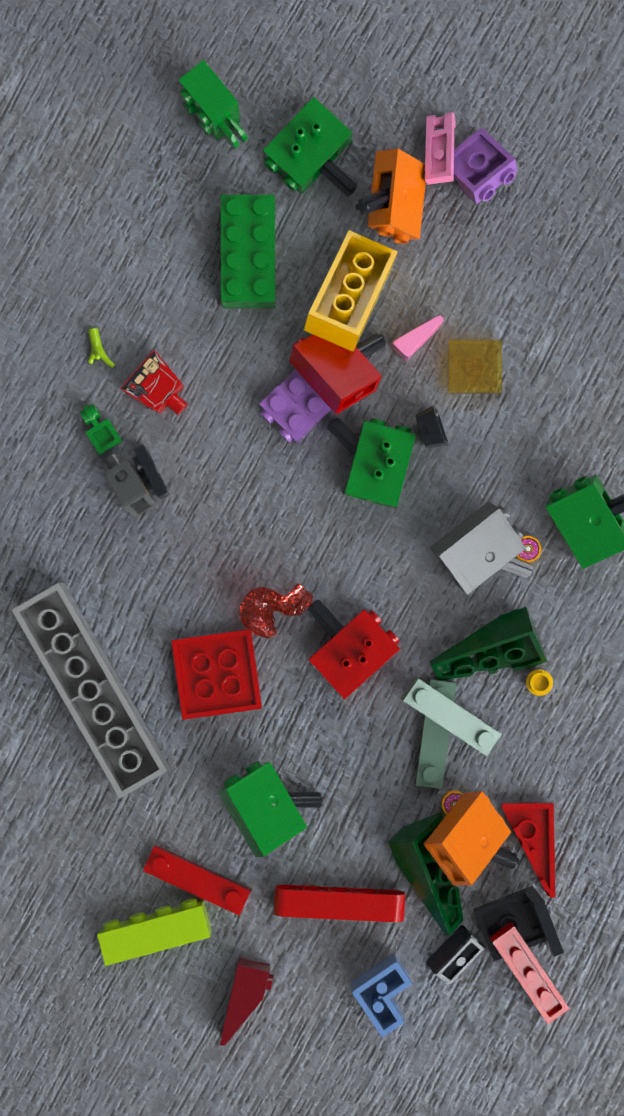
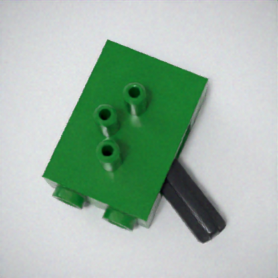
[327,418,416,508]

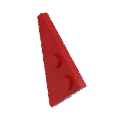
[501,802,555,898]

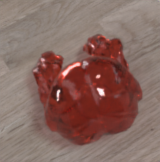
[238,584,313,639]

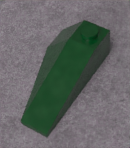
[430,607,548,680]
[388,813,464,936]

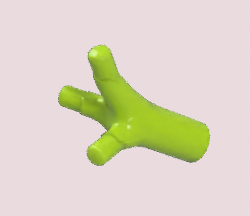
[88,328,115,368]

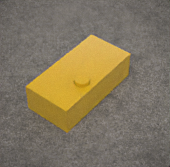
[304,230,398,352]

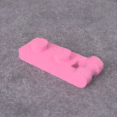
[425,112,456,185]

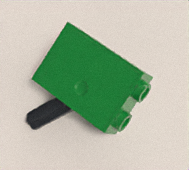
[217,761,323,857]

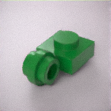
[80,404,123,455]

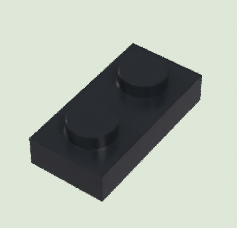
[133,445,170,499]

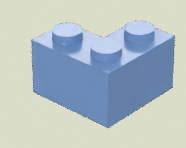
[351,953,412,1038]

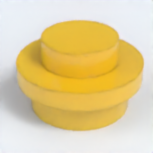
[526,669,553,696]

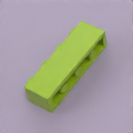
[97,898,212,966]

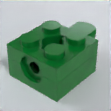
[178,60,248,149]

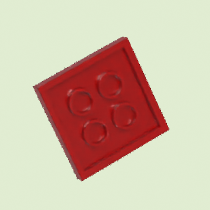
[171,629,262,720]

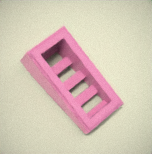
[391,315,444,361]

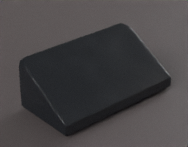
[426,925,486,986]

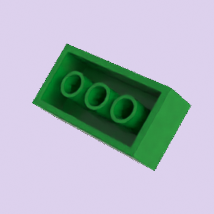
[221,195,276,309]

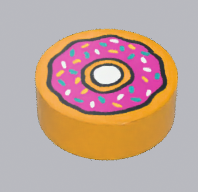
[516,536,541,562]
[441,790,463,815]

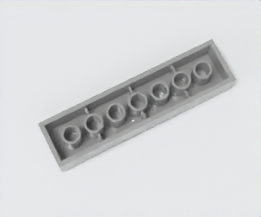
[12,583,170,799]

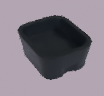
[415,405,449,448]

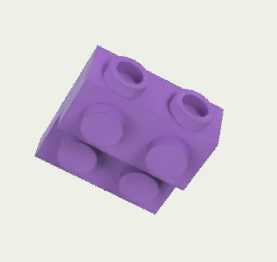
[454,127,517,204]
[259,370,331,444]

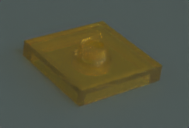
[448,339,502,394]

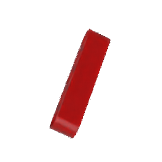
[273,884,406,922]

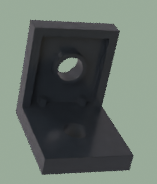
[473,885,564,961]

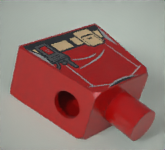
[121,350,188,415]

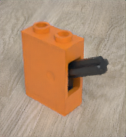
[356,148,426,244]
[424,791,519,886]

